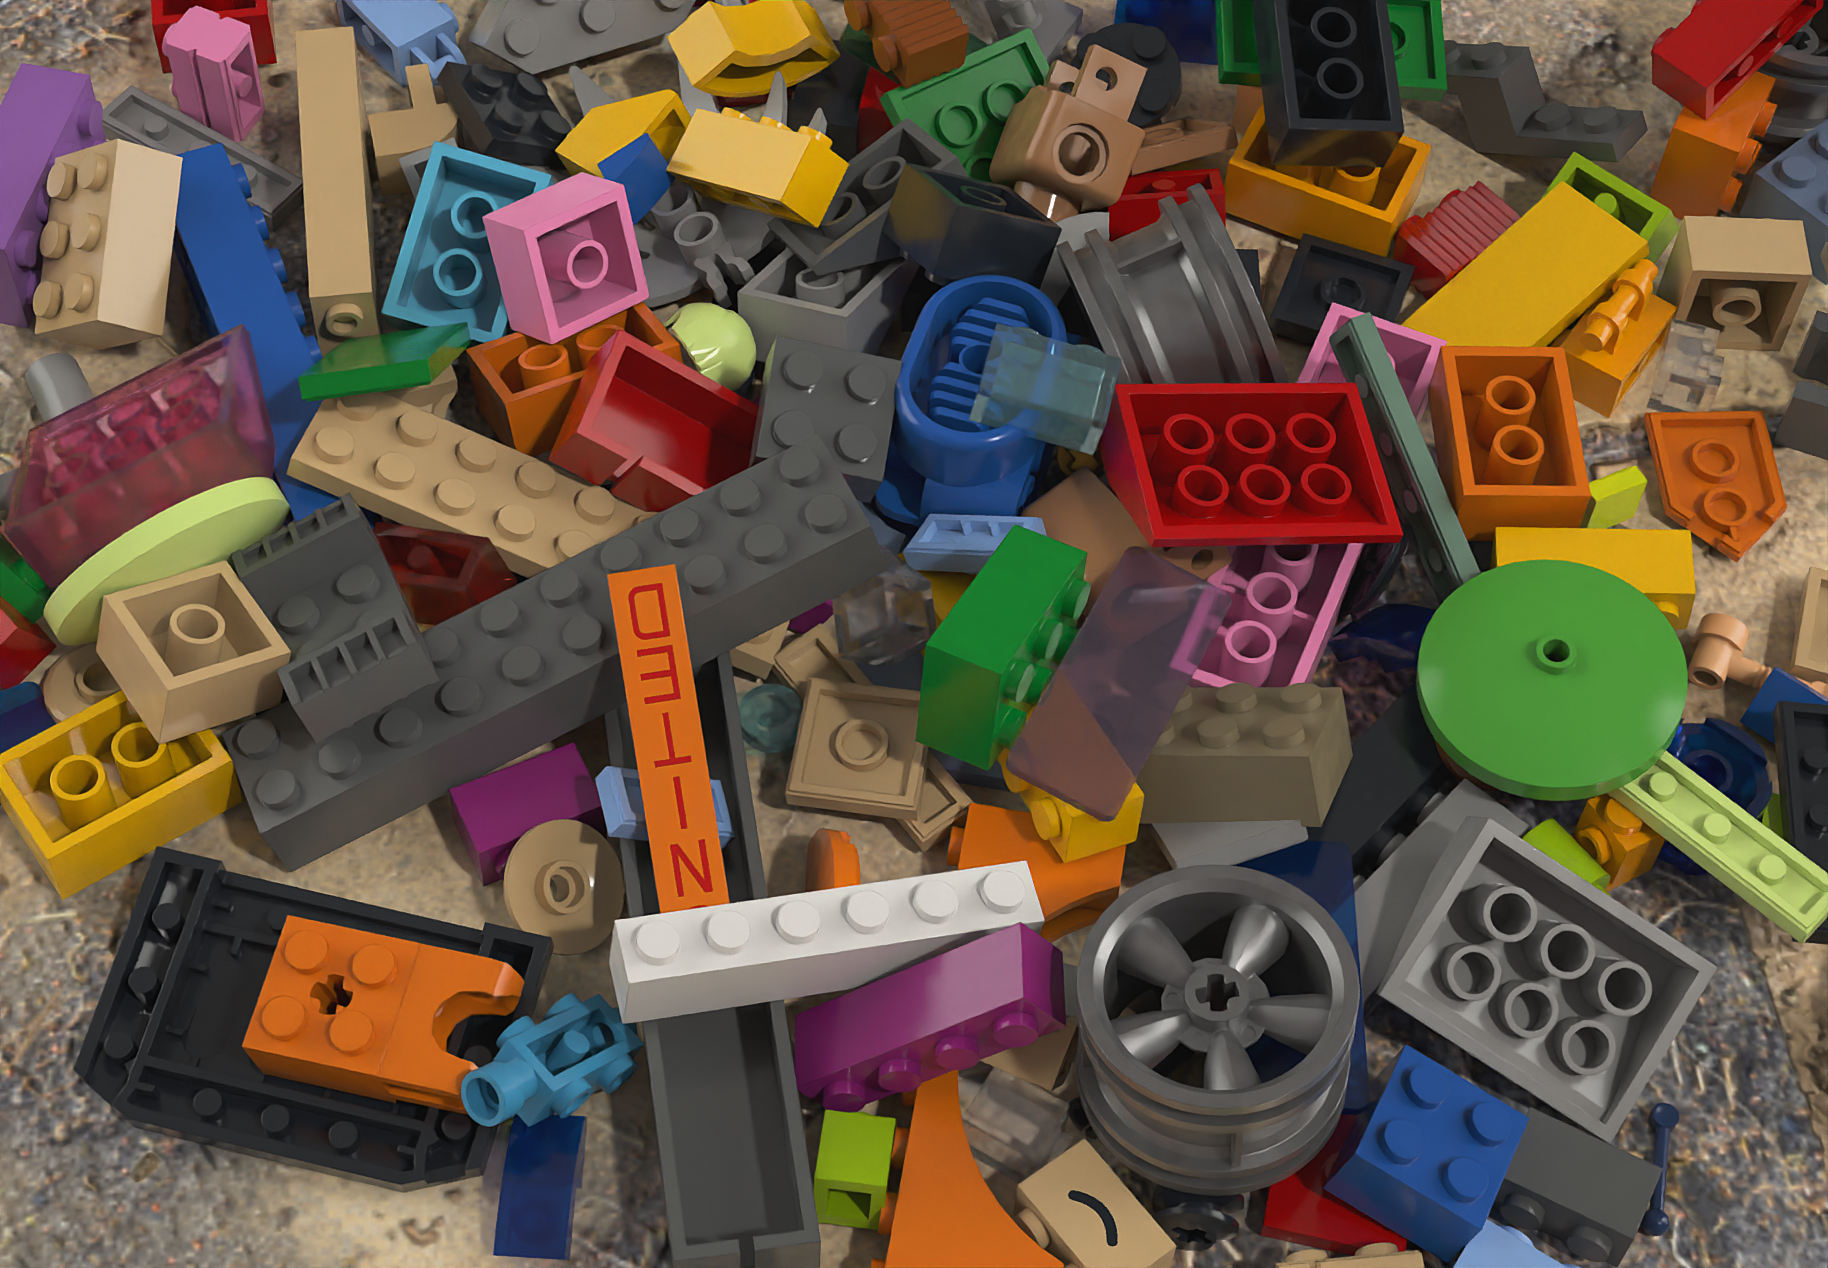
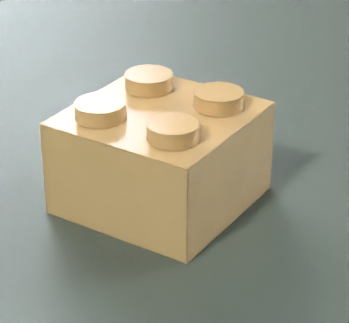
[1656,216,1812,351]
[96,560,291,745]

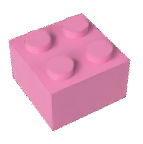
[482,172,650,344]

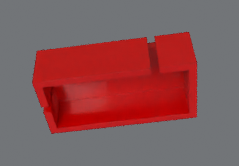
[548,329,758,513]

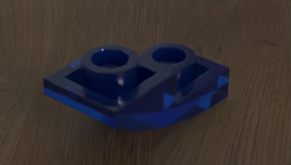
[1327,603,1436,674]
[493,1114,588,1261]

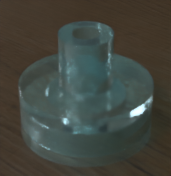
[738,684,803,753]

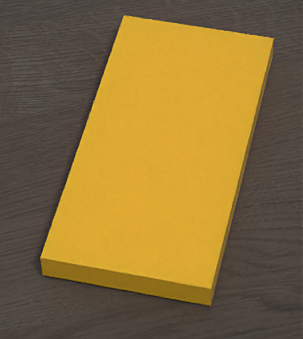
[1401,181,1650,347]

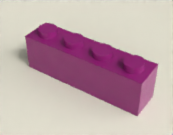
[794,922,1066,1113]

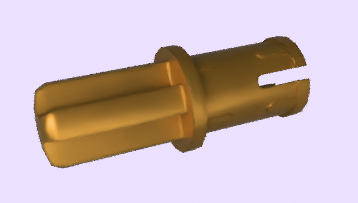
[1057,431,1104,476]

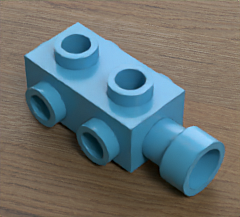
[461,993,644,1127]

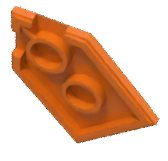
[1643,411,1787,563]

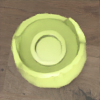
[663,303,756,391]

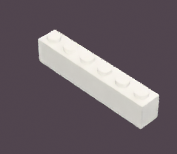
[609,861,1045,1024]

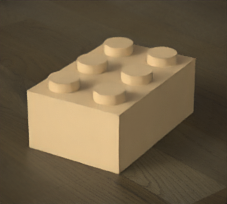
[33,139,183,350]

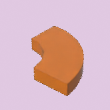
[805,828,860,893]

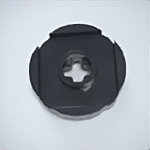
[1069,23,1183,129]

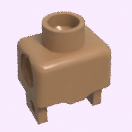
[989,44,1147,223]
[1020,465,1232,652]

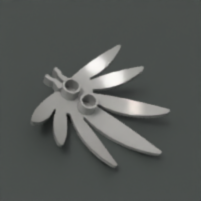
[508,60,827,309]

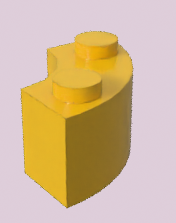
[667,0,841,98]

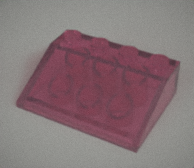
[4,323,276,588]

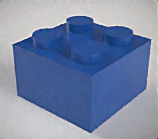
[1323,1044,1529,1263]

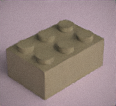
[1115,682,1353,827]

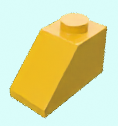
[555,89,692,178]

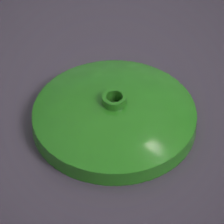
[1416,560,1688,801]

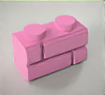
[162,5,266,143]

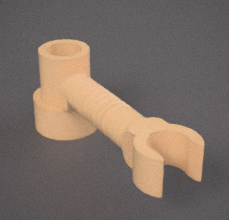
[1687,613,1828,698]

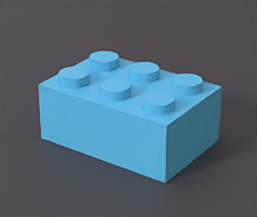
[381,141,554,349]

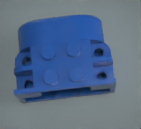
[874,275,1082,541]

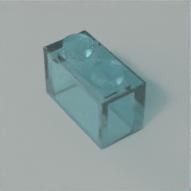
[969,323,1122,455]

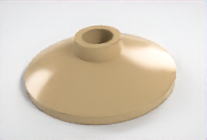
[504,819,625,956]

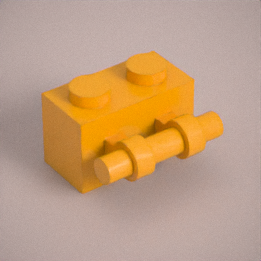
[1550,259,1677,418]

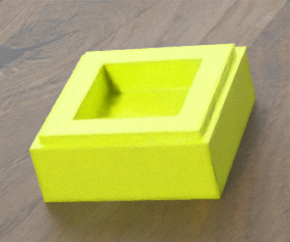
[1579,465,1648,529]

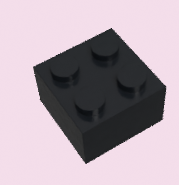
[882,162,1062,290]

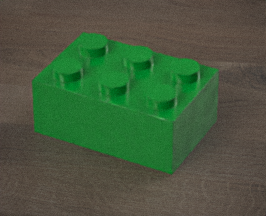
[915,524,1091,771]

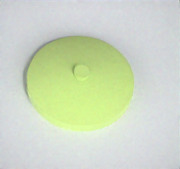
[44,477,290,645]

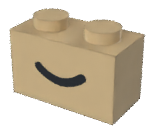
[1013,1138,1176,1268]

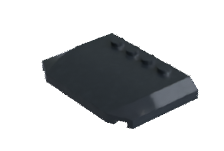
[73,846,554,1193]

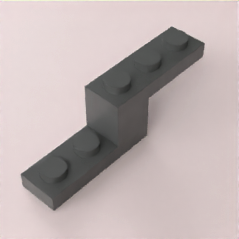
[1444,40,1648,163]

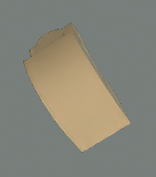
[368,63,465,196]

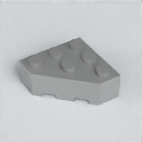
[468,0,696,75]

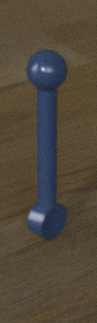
[1641,1103,1679,1236]

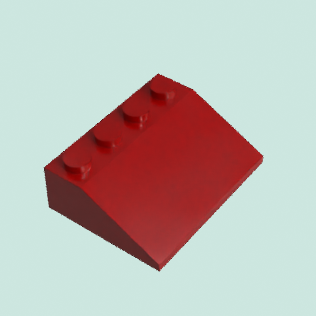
[1096,383,1403,547]

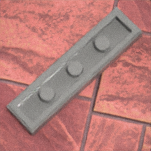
[102,85,304,232]

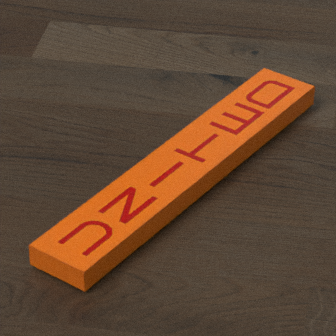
[607,564,730,914]

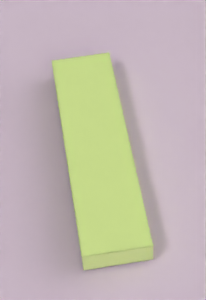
[1607,751,1828,944]

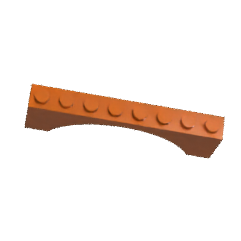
[870,803,1126,1268]

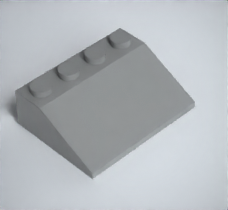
[1376,816,1718,1144]

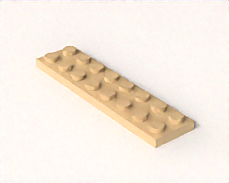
[286,391,790,680]

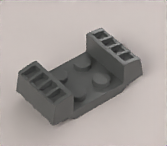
[231,492,440,745]

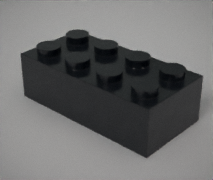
[1252,0,1404,168]

